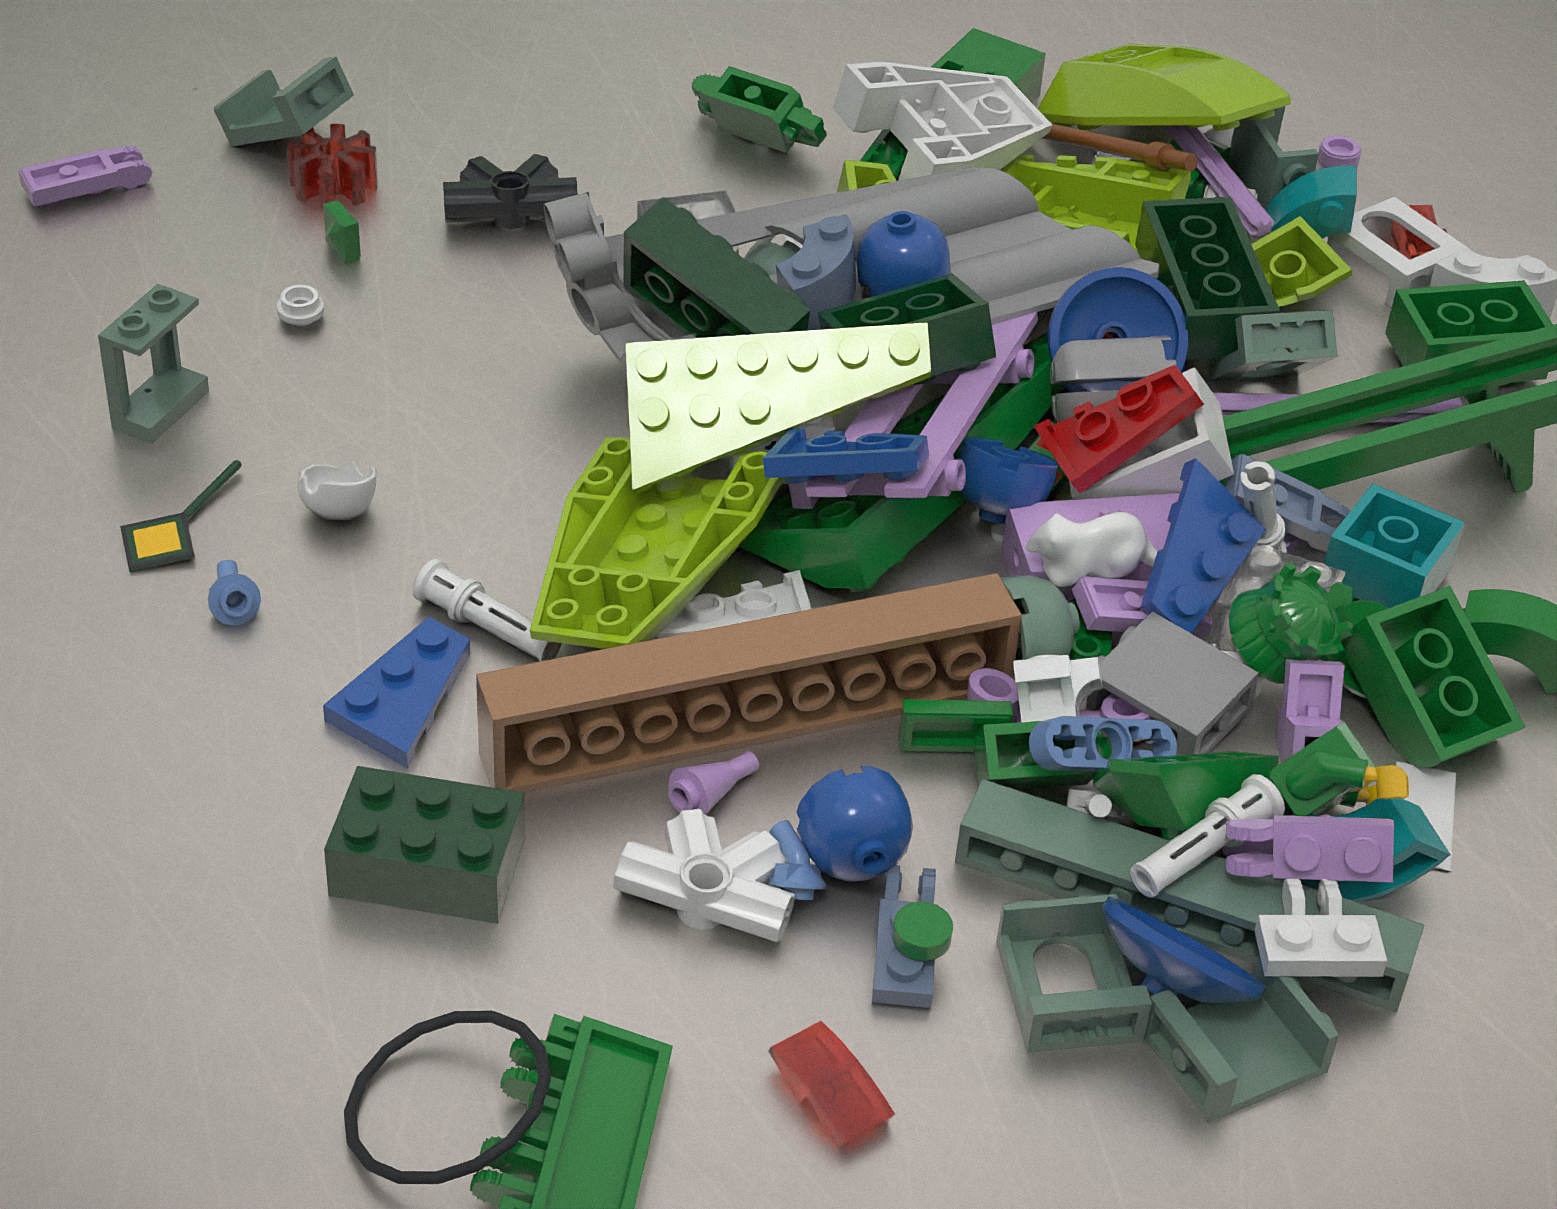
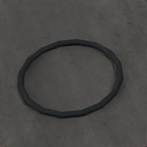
[344,1010,551,1184]

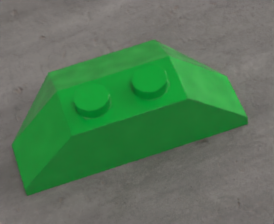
[1093,751,1279,839]

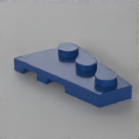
[763,429,929,484]
[1141,458,1266,634]
[323,617,471,768]

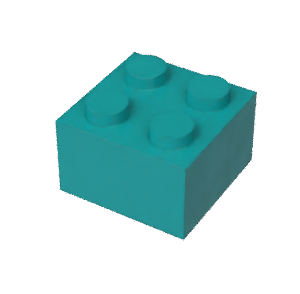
[1319,483,1465,608]

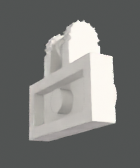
[1255,879,1387,977]

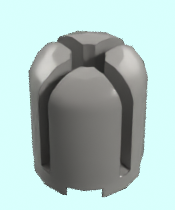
[1050,335,1176,423]

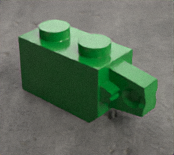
[973,721,1133,790]

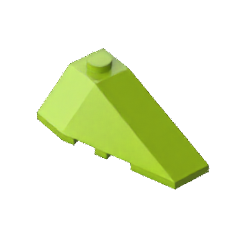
[1251,216,1352,307]

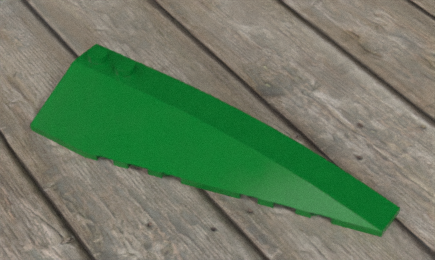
[739,332,1065,592]

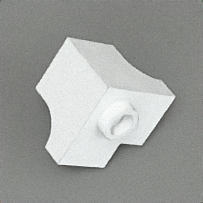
[1013,655,1103,722]

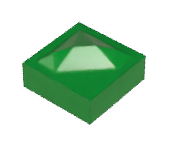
[323,200,361,264]

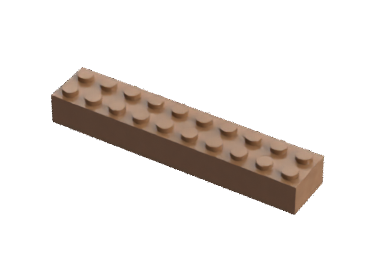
[476,573,1022,793]

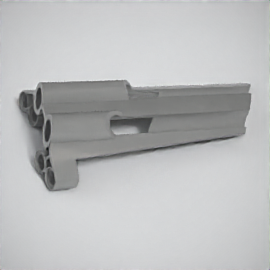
[543,166,1160,379]

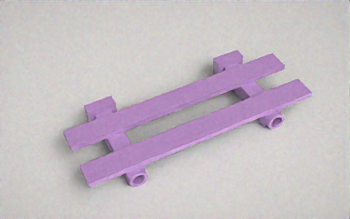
[789,312,1038,509]

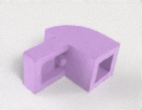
[1277,659,1350,763]

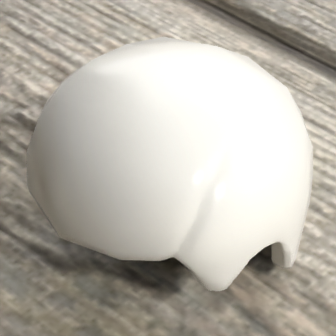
[298,461,376,521]

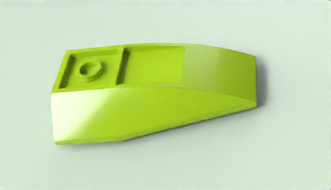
[1038,43,1291,131]
[529,437,783,649]

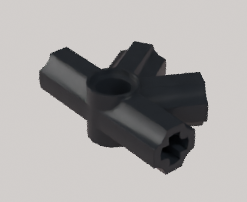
[443,154,578,229]

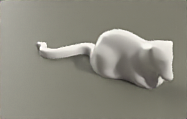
[1026,512,1158,587]

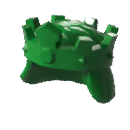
[1229,562,1354,684]

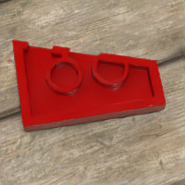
[1034,365,1204,494]

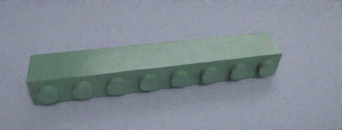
[955,779,1425,1012]

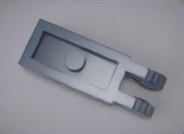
[1226,454,1350,552]
[872,865,938,1008]

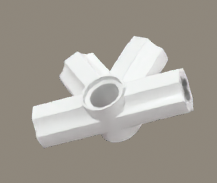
[613,809,795,942]

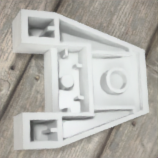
[833,62,1052,181]

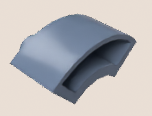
[776,214,857,331]

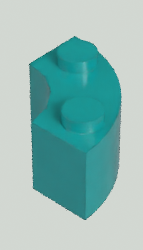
[1258,166,1357,240]
[1299,798,1451,903]

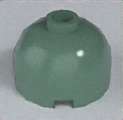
[1001,575,1080,680]

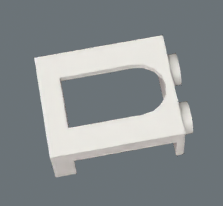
[1327,197,1470,307]

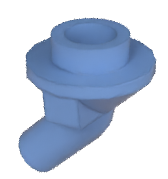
[207,560,261,626]
[768,820,826,900]

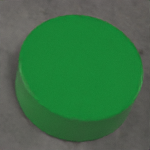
[892,902,953,961]

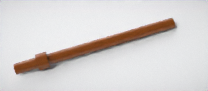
[1041,124,1198,171]

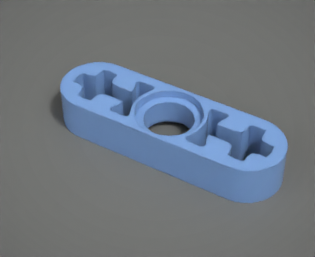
[1029,716,1177,772]

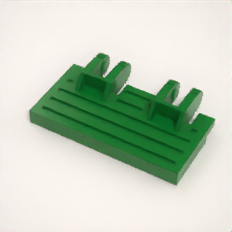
[470,1014,673,1209]

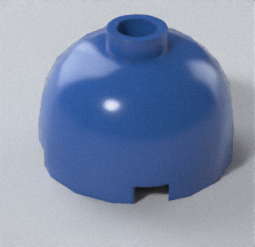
[857,211,951,296]
[957,437,1058,524]
[796,766,913,882]

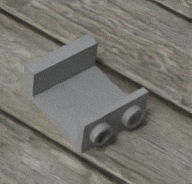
[1086,611,1259,755]

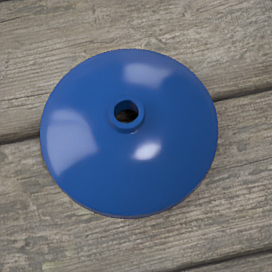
[1048,267,1188,393]
[1102,896,1266,1004]

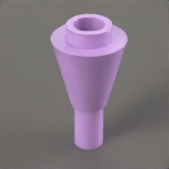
[668,751,759,815]

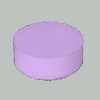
[1318,135,1362,168]

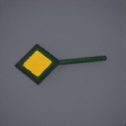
[120,460,242,572]

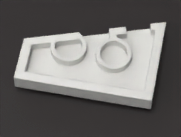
[655,570,811,639]

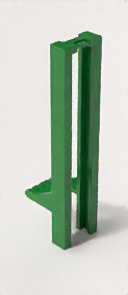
[1219,324,1557,493]

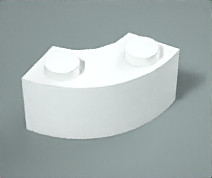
[1429,248,1557,319]

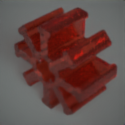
[287,123,378,209]

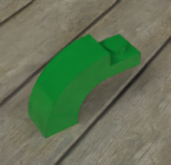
[1463,589,1557,694]

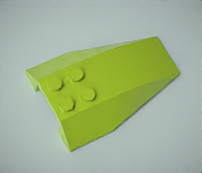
[1001,154,1191,252]

